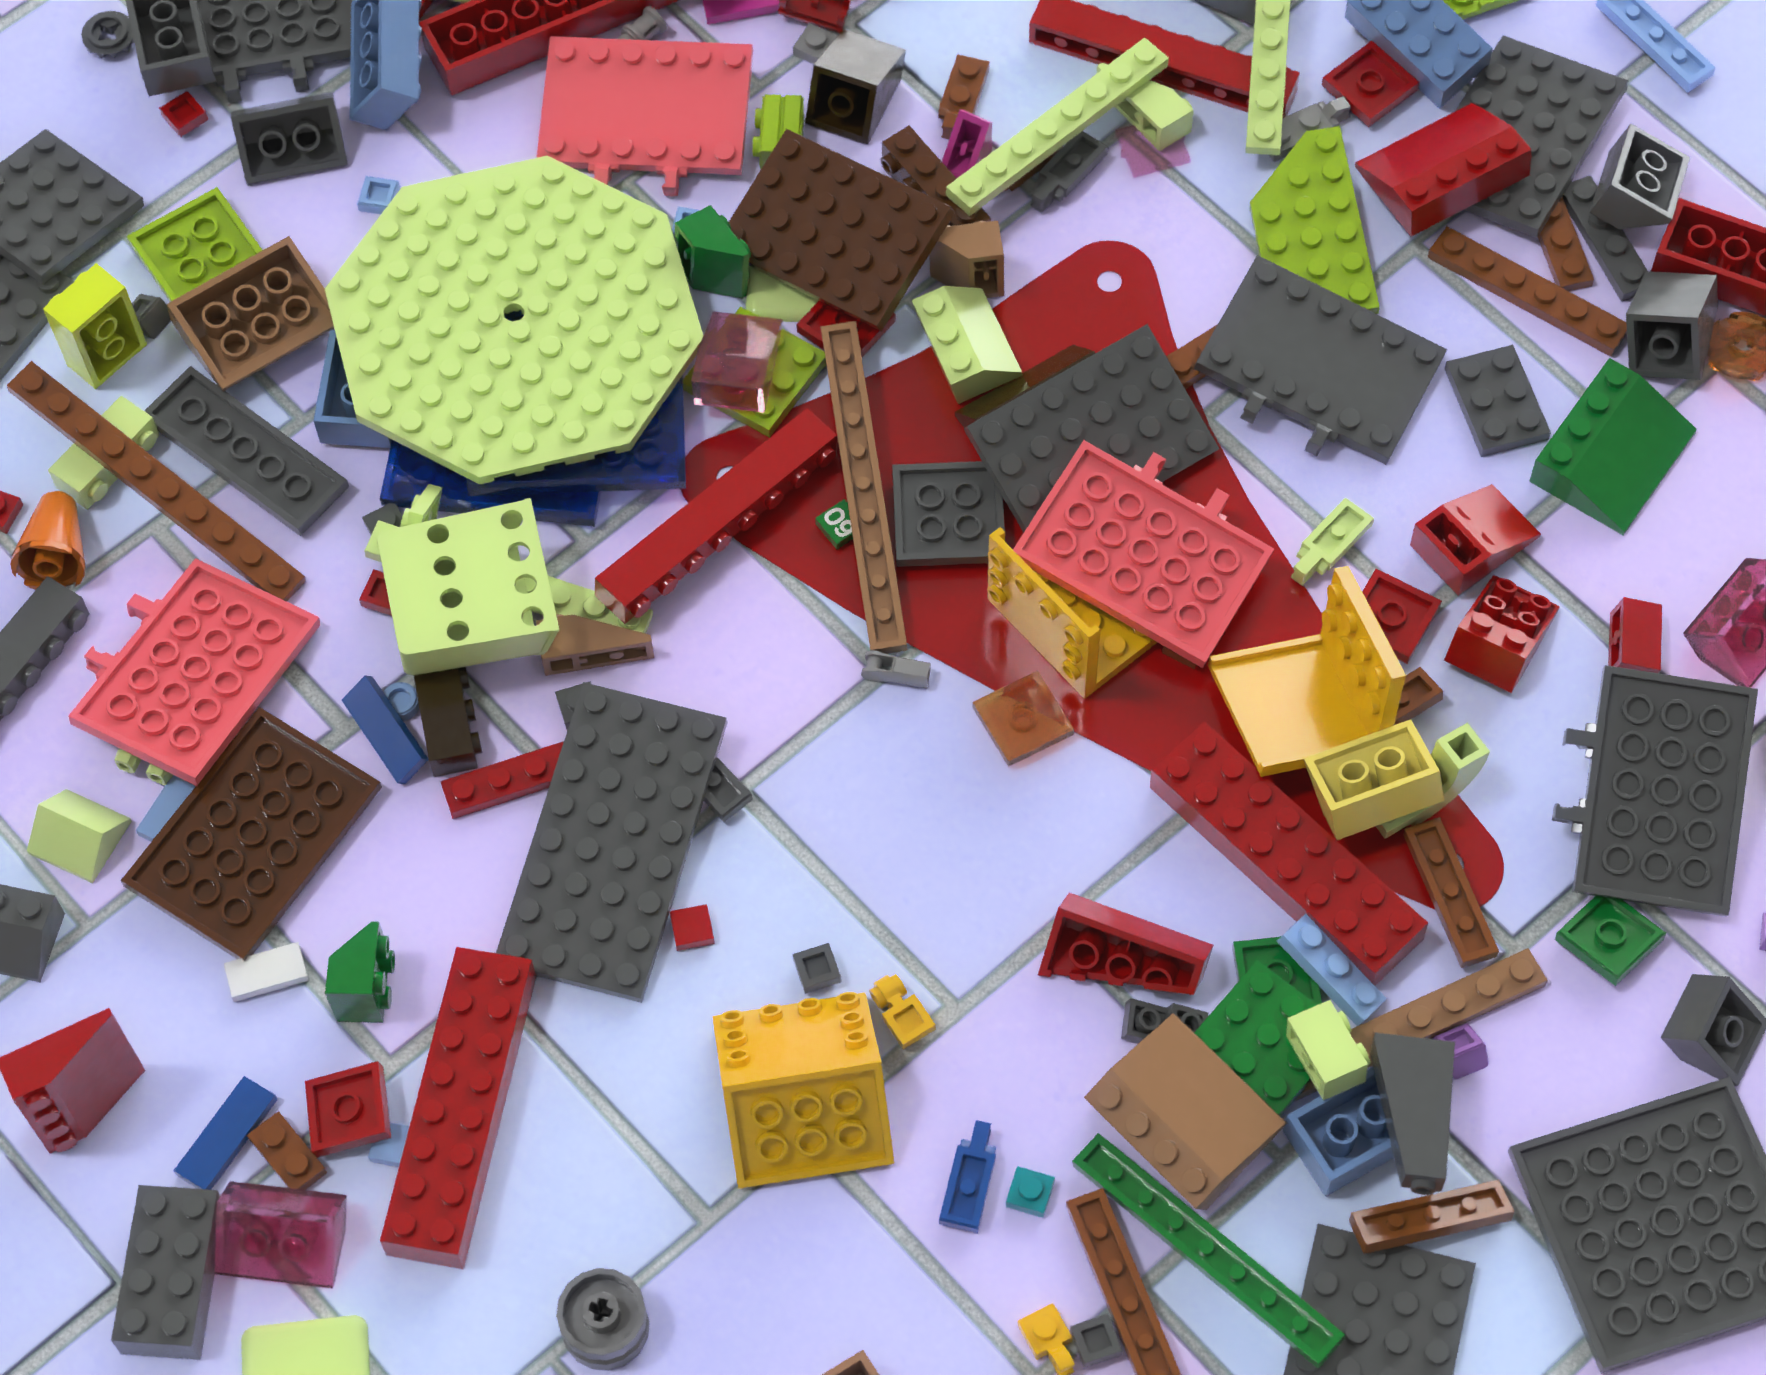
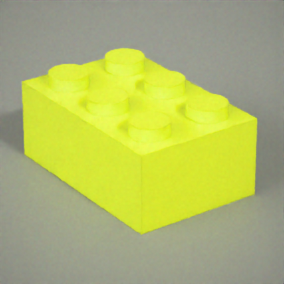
[43,263,147,390]

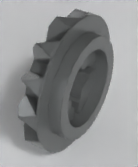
[81,11,134,59]

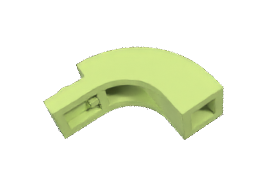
[1376,722,1490,839]

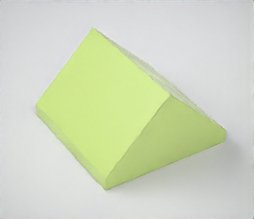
[27,789,132,884]

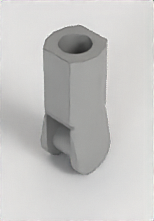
[861,650,931,688]

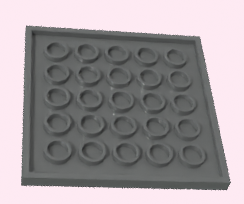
[1507,1077,1766,1373]

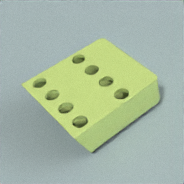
[377,498,560,675]

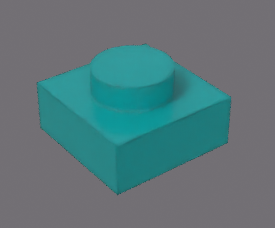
[1005,1166,1055,1218]

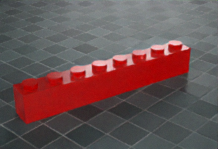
[1029,0,1300,118]
[594,408,837,624]

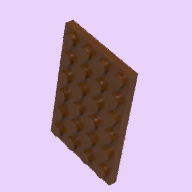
[728,129,955,332]
[120,707,382,961]

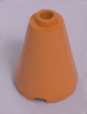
[10,491,86,590]

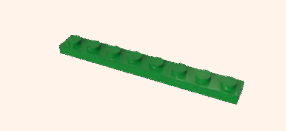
[1072,1133,1345,1369]

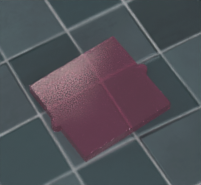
[1115,125,1190,178]

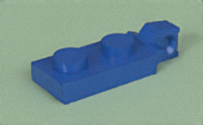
[939,1120,996,1233]

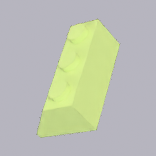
[912,286,1023,404]

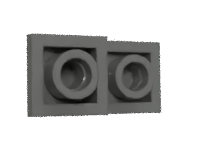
[1121,998,1209,1043]

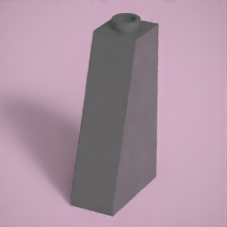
[1370,1033,1455,1195]

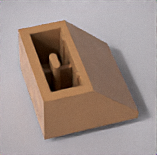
[929,220,1004,298]

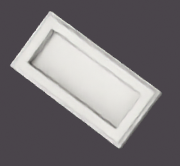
[223,942,309,1002]

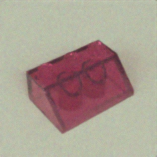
[1683,558,1766,688]
[215,1181,347,1288]

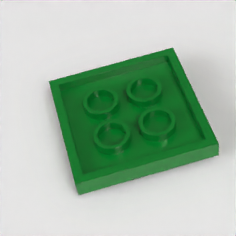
[1194,960,1317,1117]

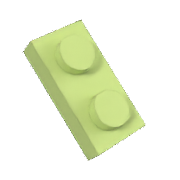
[400,484,443,527]

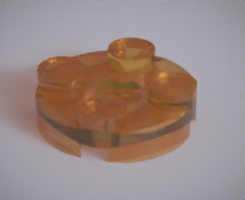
[1707,311,1766,381]

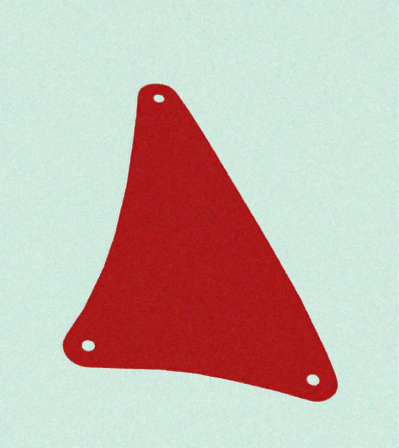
[679,240,1504,909]

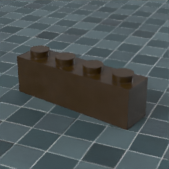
[413,667,482,777]

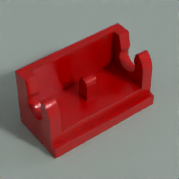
[777,0,852,33]
[1608,597,1662,673]

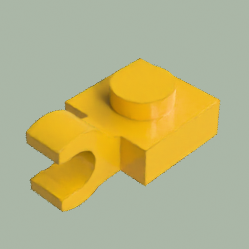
[1017,1303,1075,1375]

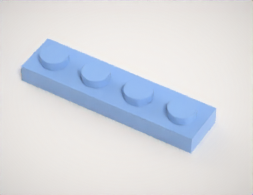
[1596,0,1716,92]

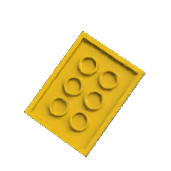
[987,527,1158,699]
[1208,566,1406,777]
[712,992,895,1189]

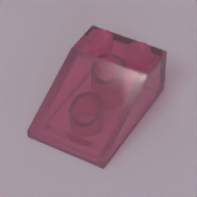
[691,311,783,413]

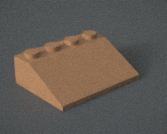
[167,236,334,391]
[1083,1013,1287,1210]

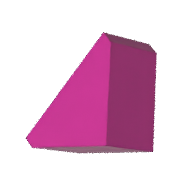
[942,109,992,179]

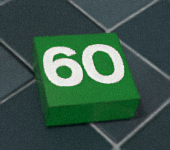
[815,499,853,550]

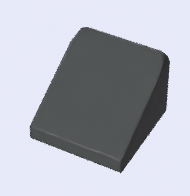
[132,294,171,339]

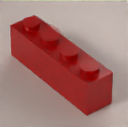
[1038,892,1214,995]

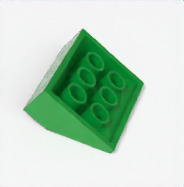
[1529,358,1697,536]

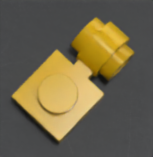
[869,974,936,1050]

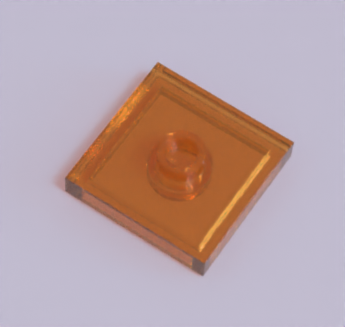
[972,670,1074,767]

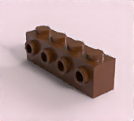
[880,125,991,226]

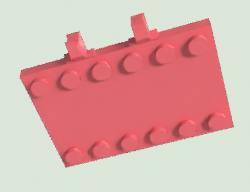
[536,36,754,196]
[1013,440,1274,668]
[68,558,320,786]

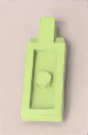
[1291,498,1375,586]

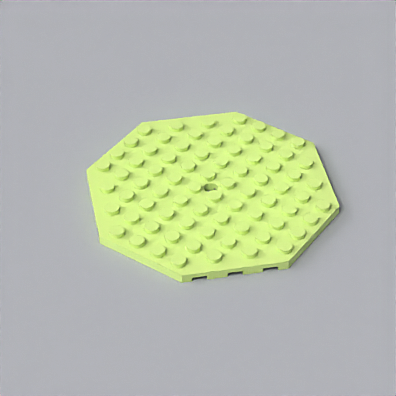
[325,156,704,485]

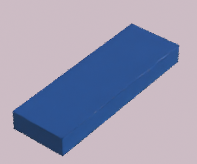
[342,675,429,784]
[173,1076,278,1190]

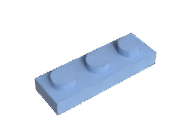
[1277,914,1387,1026]

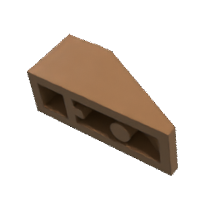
[536,614,655,676]

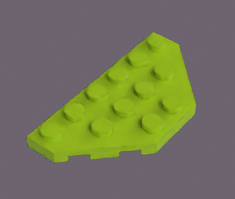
[1250,126,1380,314]

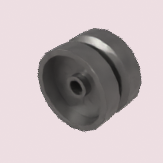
[556,1268,650,1371]

